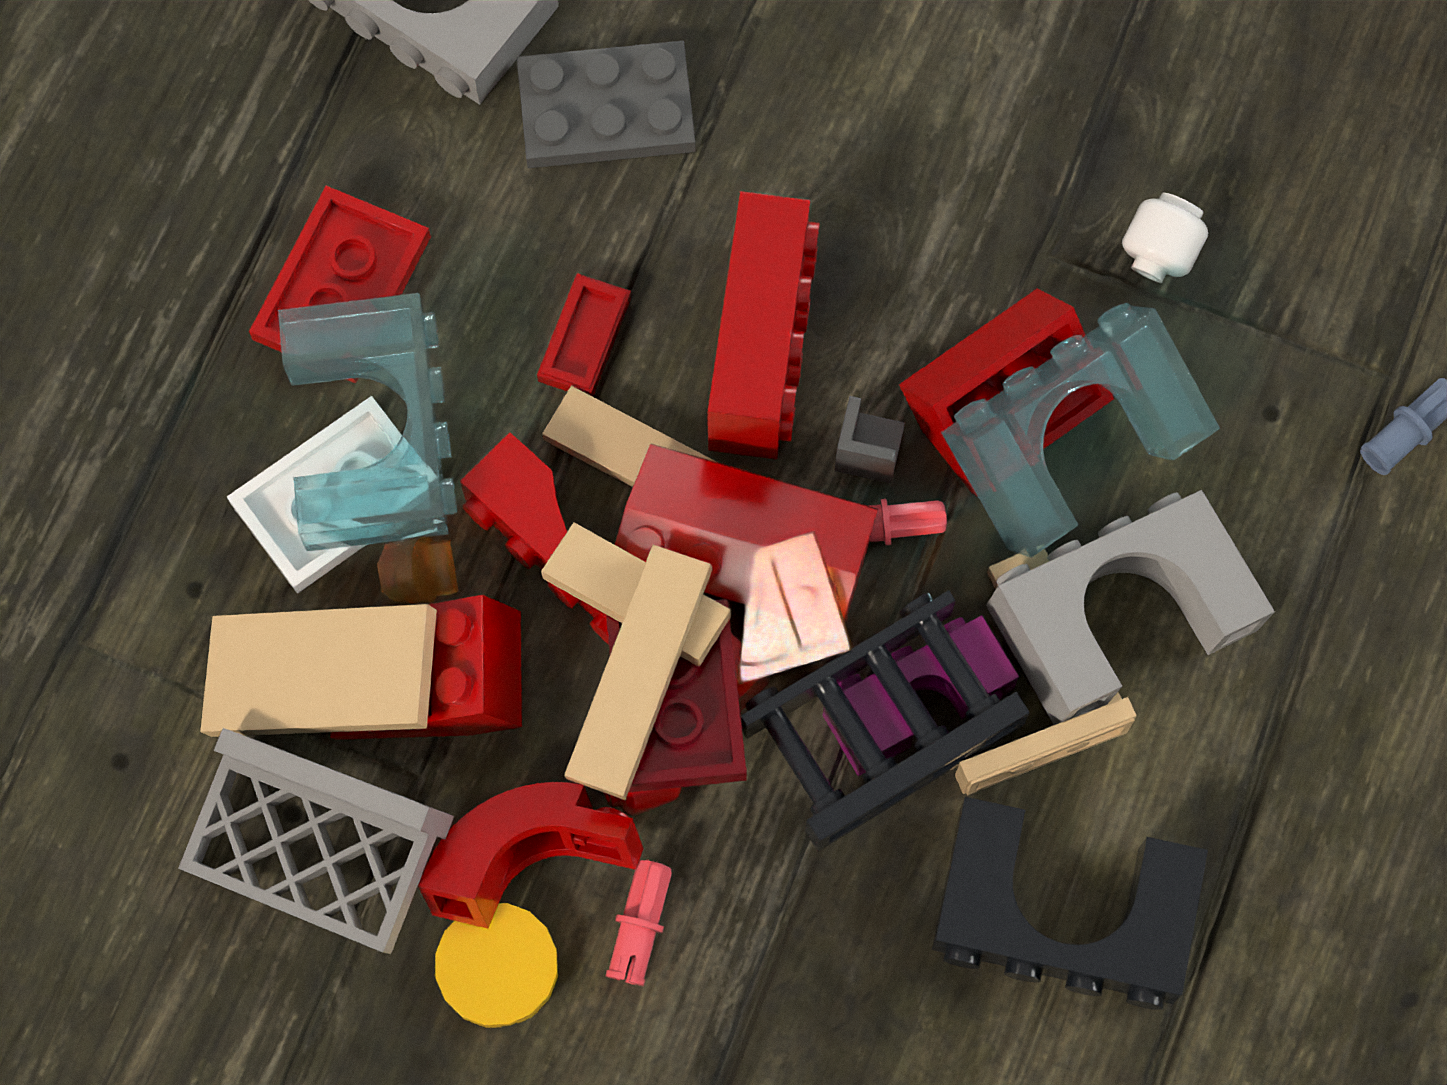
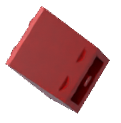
[331,595,522,740]

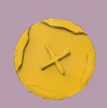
[435,903,558,1028]

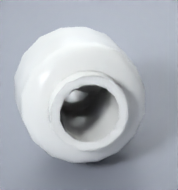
[1122,193,1208,283]

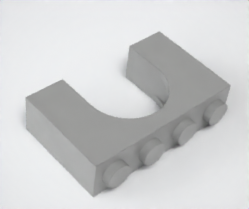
[308,0,559,105]
[986,490,1275,725]

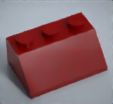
[899,288,1114,496]

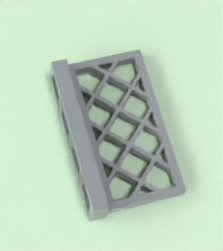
[178,728,454,954]

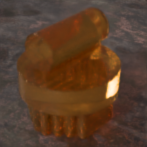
[377,536,459,604]

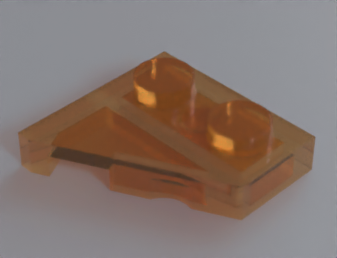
[736,531,853,684]

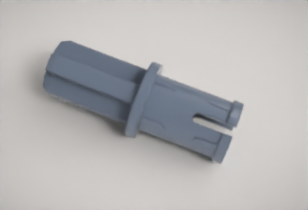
[1360,378,1447,475]

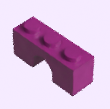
[822,615,1019,776]

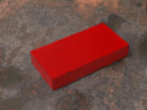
[537,273,631,397]

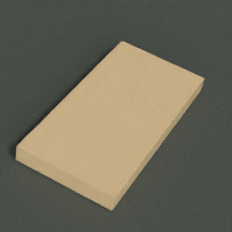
[200,604,436,737]

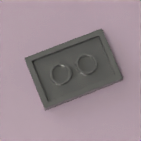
[517,41,696,168]

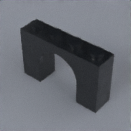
[932,797,1208,1010]

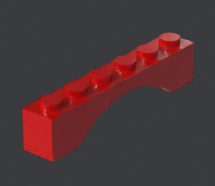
[460,432,769,712]

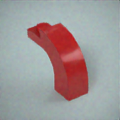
[418,782,644,928]

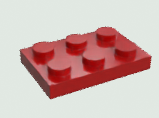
[249,186,431,384]

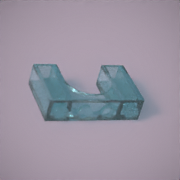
[278,293,457,552]
[941,303,1220,558]

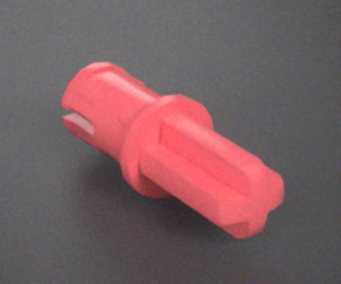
[869,499,947,546]
[605,860,672,986]

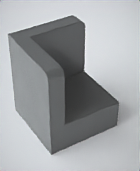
[835,396,905,484]

